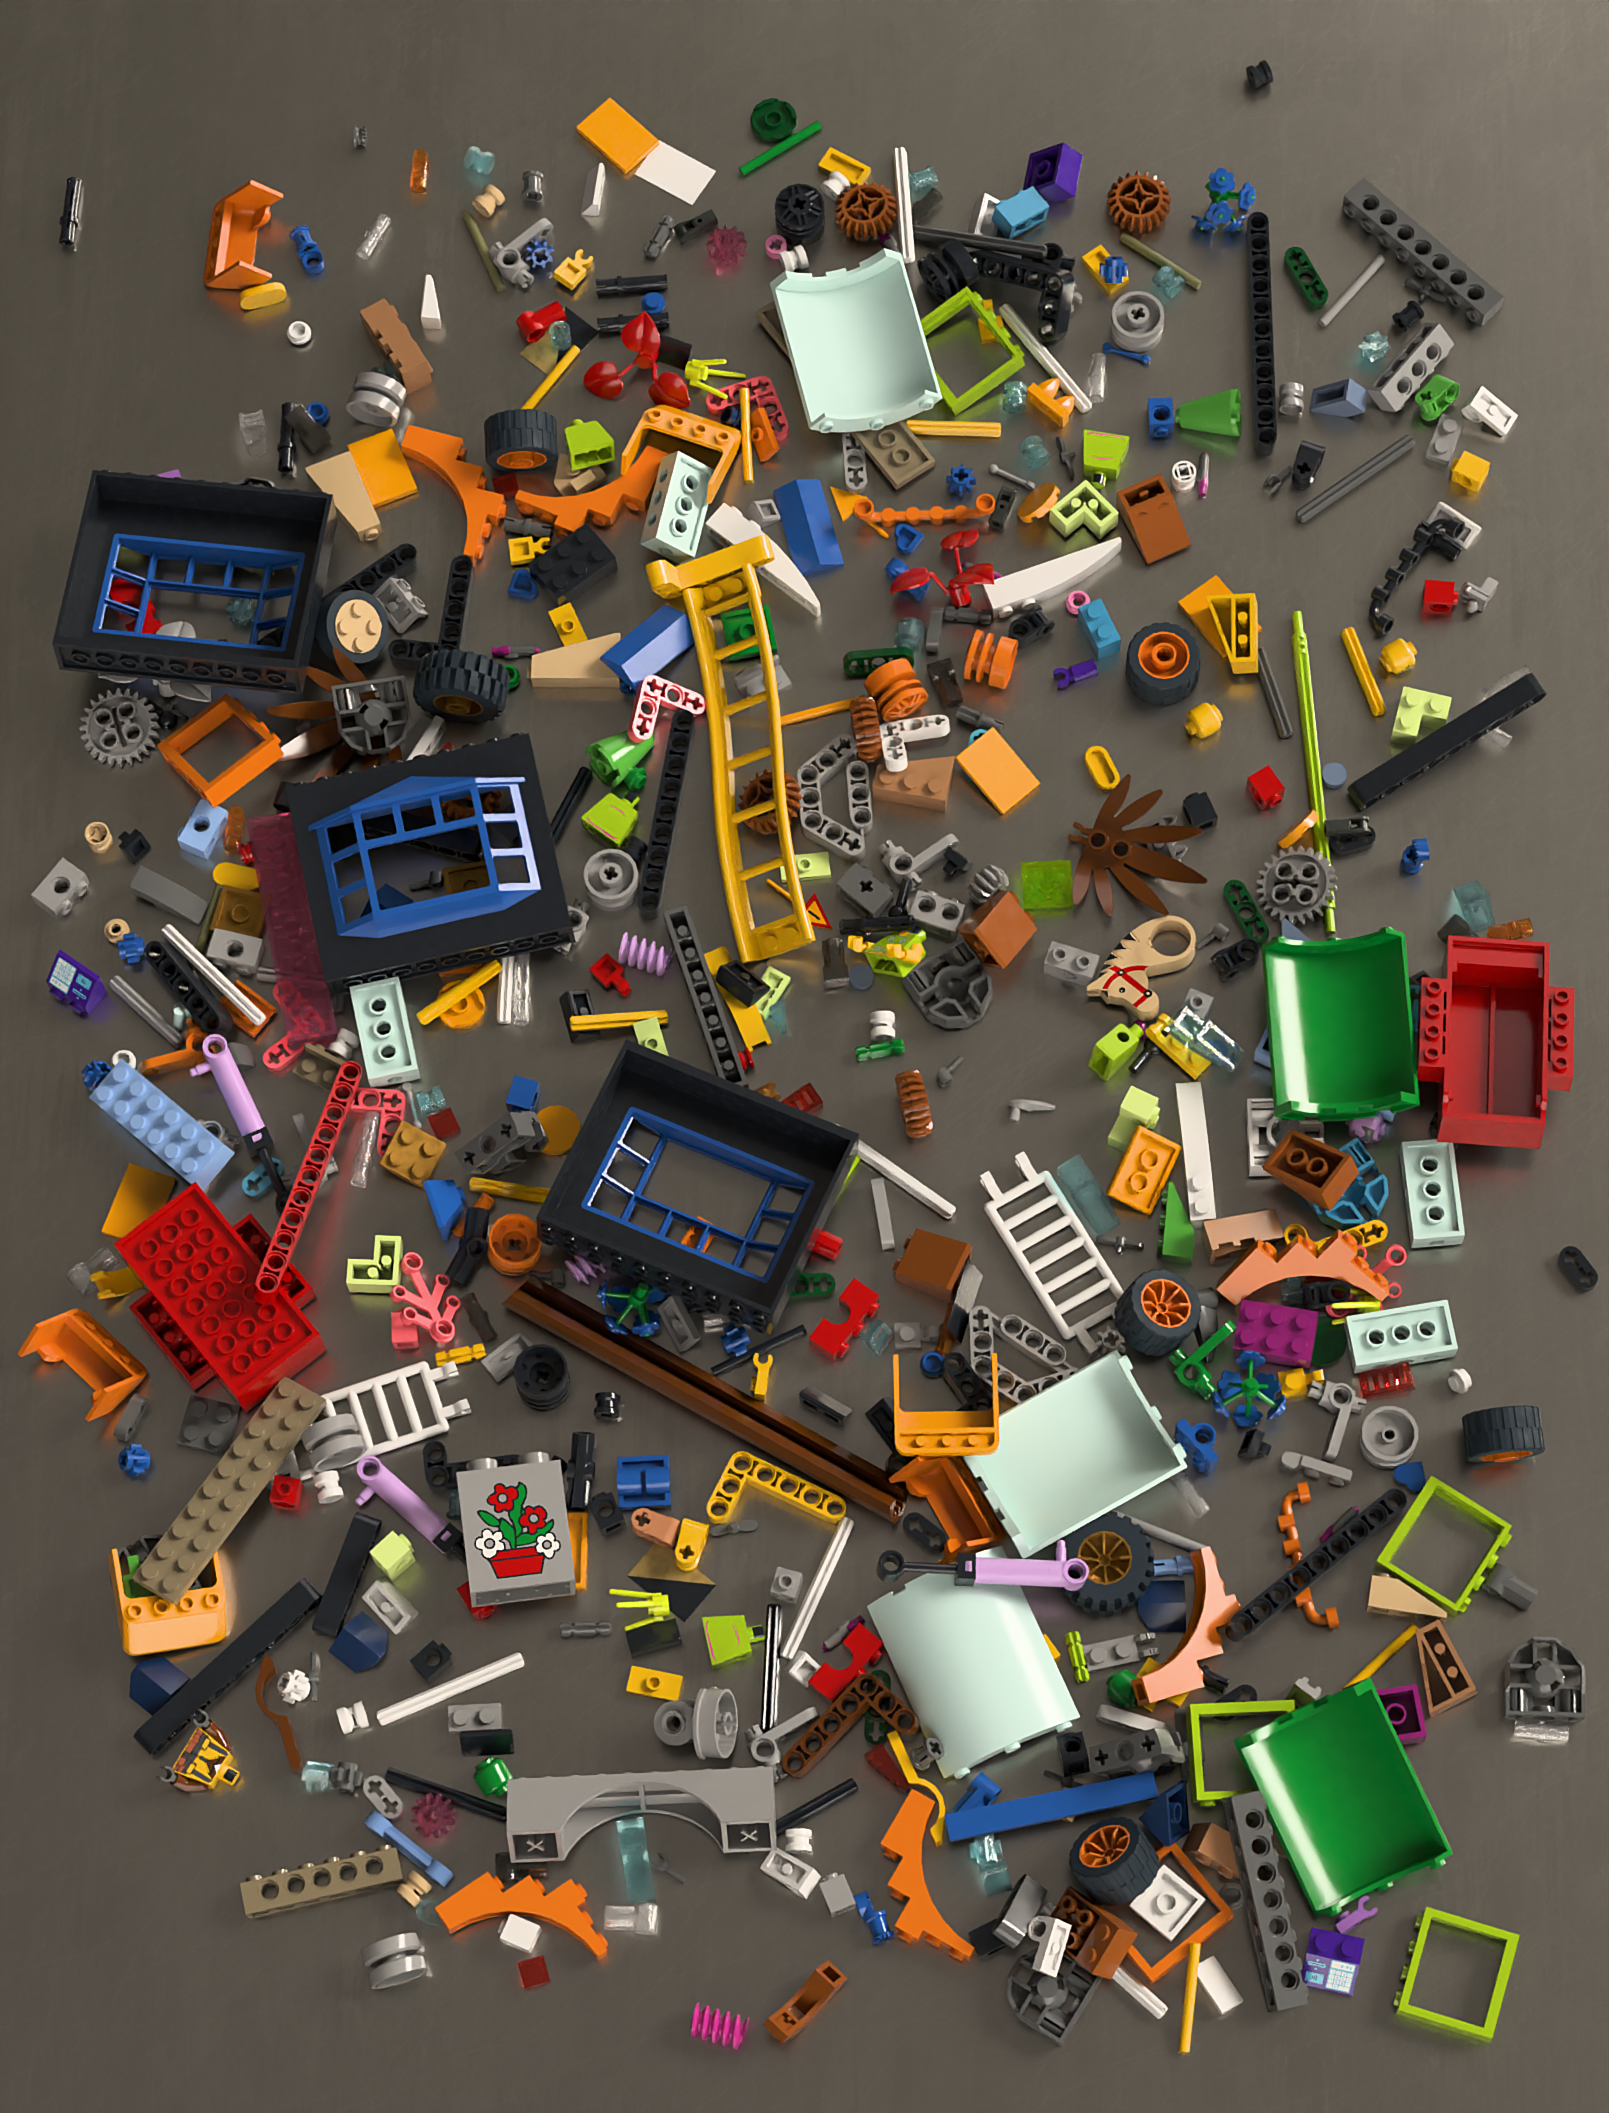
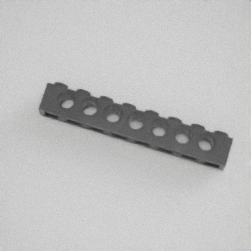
[1342,178,1504,326]
[663,904,749,1089]
[1222,1790,1308,2011]

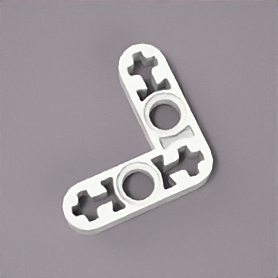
[879,715,950,772]

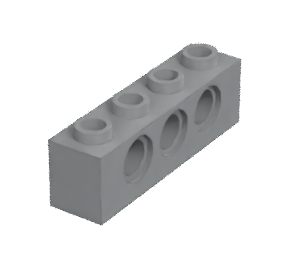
[1367,323,1454,412]

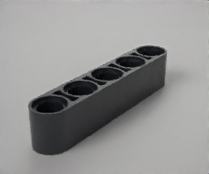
[144,941,233,1035]
[312,1512,382,1638]

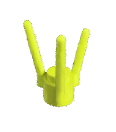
[685,359,746,399]
[1331,1285,1380,1325]
[609,1589,670,1631]

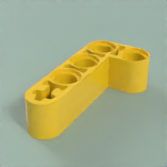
[1283,1220,1388,1276]

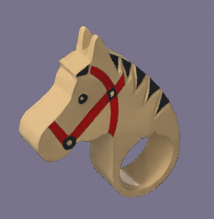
[1086,916,1196,1021]

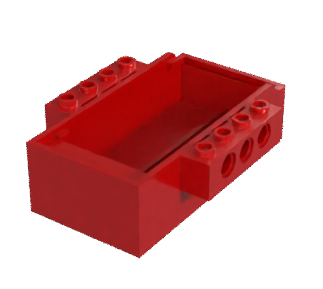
[1416,935,1575,1149]
[114,1182,327,1413]

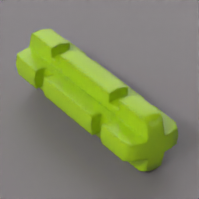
[1065,1631,1089,1683]

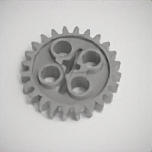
[79,688,160,767]
[1256,845,1338,925]

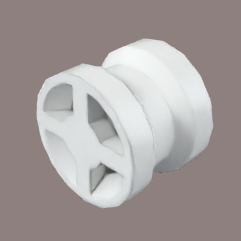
[820,171,850,201]
[785,1828,812,1854]

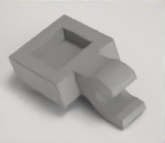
[894,1322,939,1351]

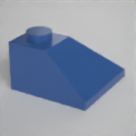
[422,1180,466,1242]

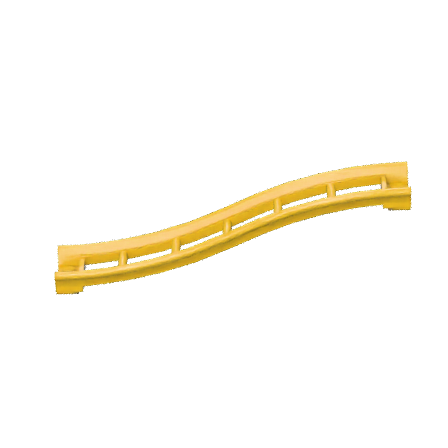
[682,563,816,964]

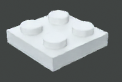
[1129,1865,1205,1941]

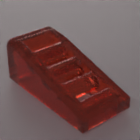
[781,1082,823,1114]
[1358,1362,1416,1399]
[864,1744,911,1794]

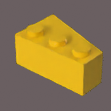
[1206,593,1258,674]

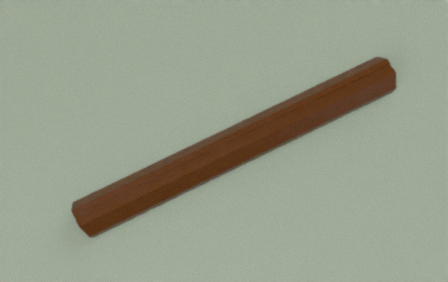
[502,1276,909,1524]

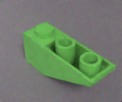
[1157,1182,1195,1265]

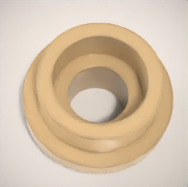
[104,919,130,943]

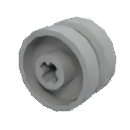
[1111,291,1164,354]
[346,372,407,428]
[583,849,640,912]
[1359,1406,1418,1469]
[301,1413,367,1472]
[361,1933,428,1989]

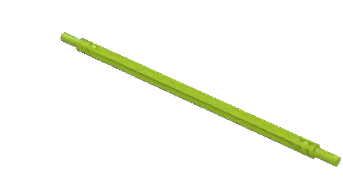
[1292,611,1336,935]

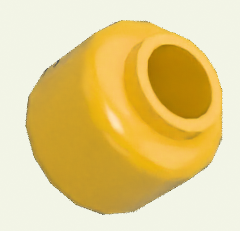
[1379,638,1417,674]
[1184,702,1223,739]

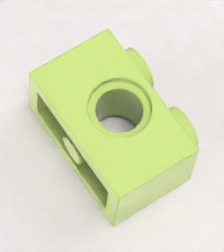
[370,1531,415,1582]

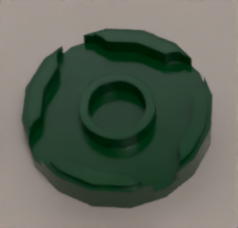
[750,98,797,143]
[1311,1316,1347,1367]

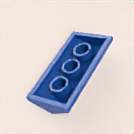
[773,479,844,576]
[600,605,694,691]

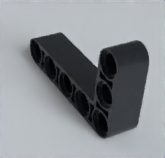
[969,249,1075,342]
[388,555,474,670]
[885,1352,992,1476]

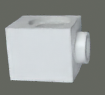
[498,1913,542,1954]

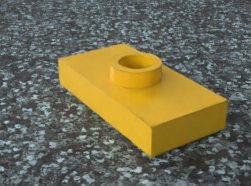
[548,603,588,647]
[626,1666,683,1701]

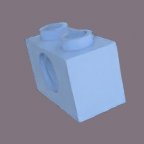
[177,799,230,861]

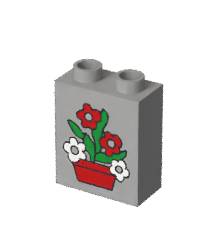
[456,1452,576,1607]

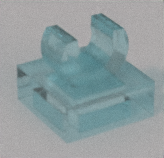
[859,1319,895,1355]
[302,1761,334,1792]

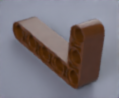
[782,1673,920,1778]

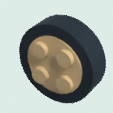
[315,590,389,664]

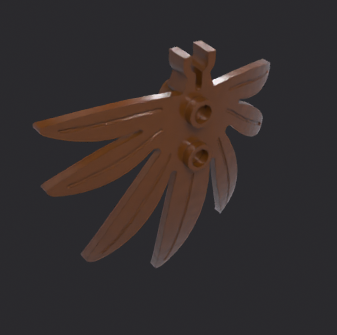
[267,647,402,782]
[1068,774,1208,917]

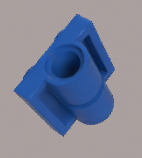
[1173,1418,1219,1475]
[617,1455,671,1510]

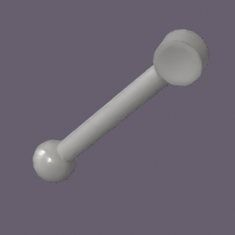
[989,464,1035,490]
[402,1082,421,1129]

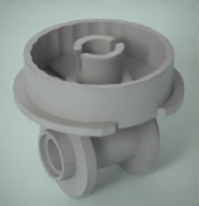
[654,1687,738,1759]

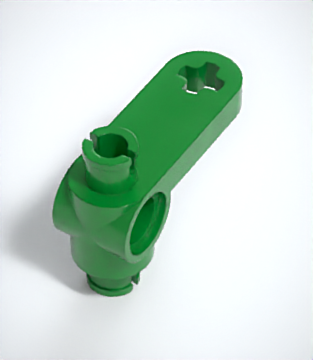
[1167,1320,1237,1400]

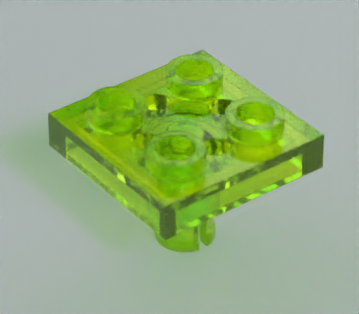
[1021,860,1074,912]

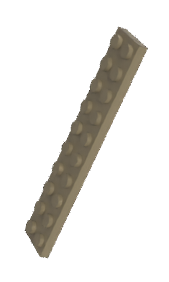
[755,300,936,489]
[132,1377,327,1606]

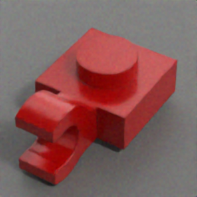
[589,953,632,997]

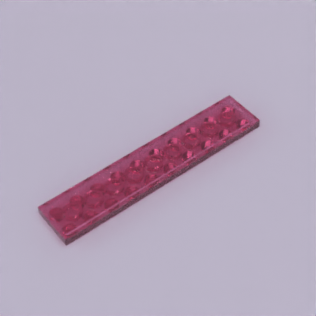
[246,812,338,1046]

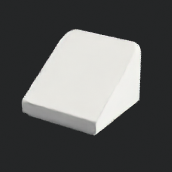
[783,1650,821,1689]

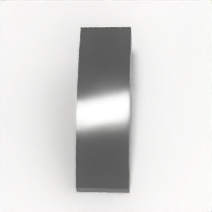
[129,866,209,926]

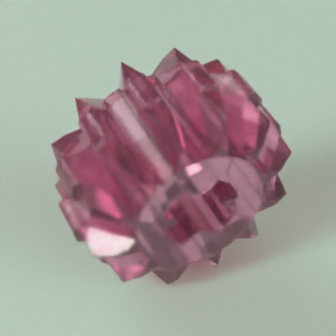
[706,224,747,266]
[411,1792,456,1838]

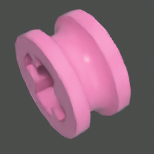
[765,235,787,259]

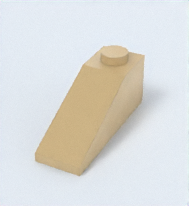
[1366,1573,1447,1623]

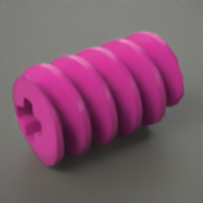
[690,2003,749,2049]

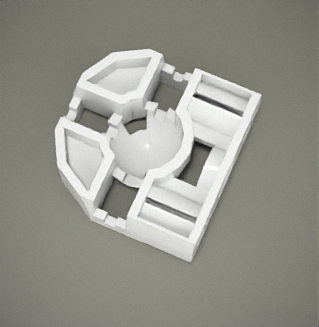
[1246,1098,1325,1176]

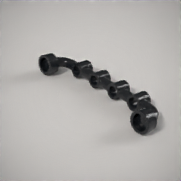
[1369,517,1465,635]

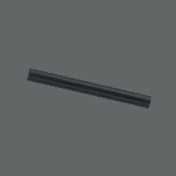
[710,1324,807,1377]

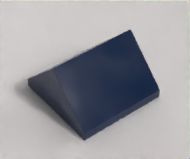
[1138,1780,1190,1846]

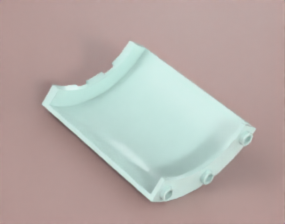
[770,248,942,433]
[962,1350,1187,1559]
[867,1545,1080,1779]

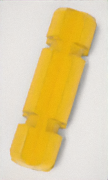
[435,1343,486,1367]

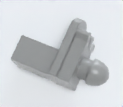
[1460,577,1499,613]

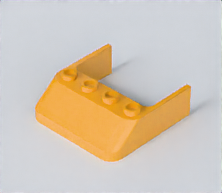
[621,405,742,504]
[893,1353,1000,1457]
[108,1549,226,1656]

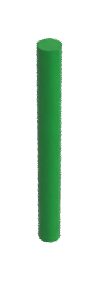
[739,120,822,176]

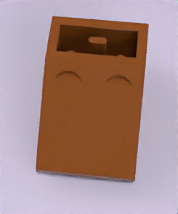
[1116,473,1191,565]
[1050,1886,1138,1979]

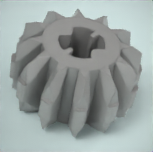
[967,865,1009,906]

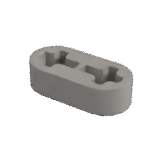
[363,1775,404,1821]

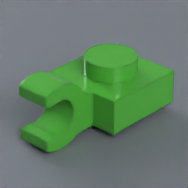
[123,1555,154,1599]

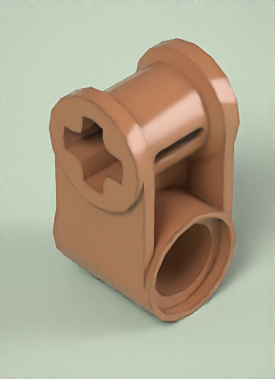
[631,1508,682,1549]

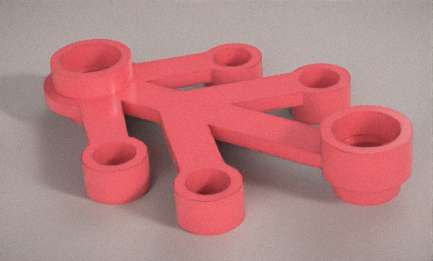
[1326,1244,1407,1319]
[390,1252,460,1343]

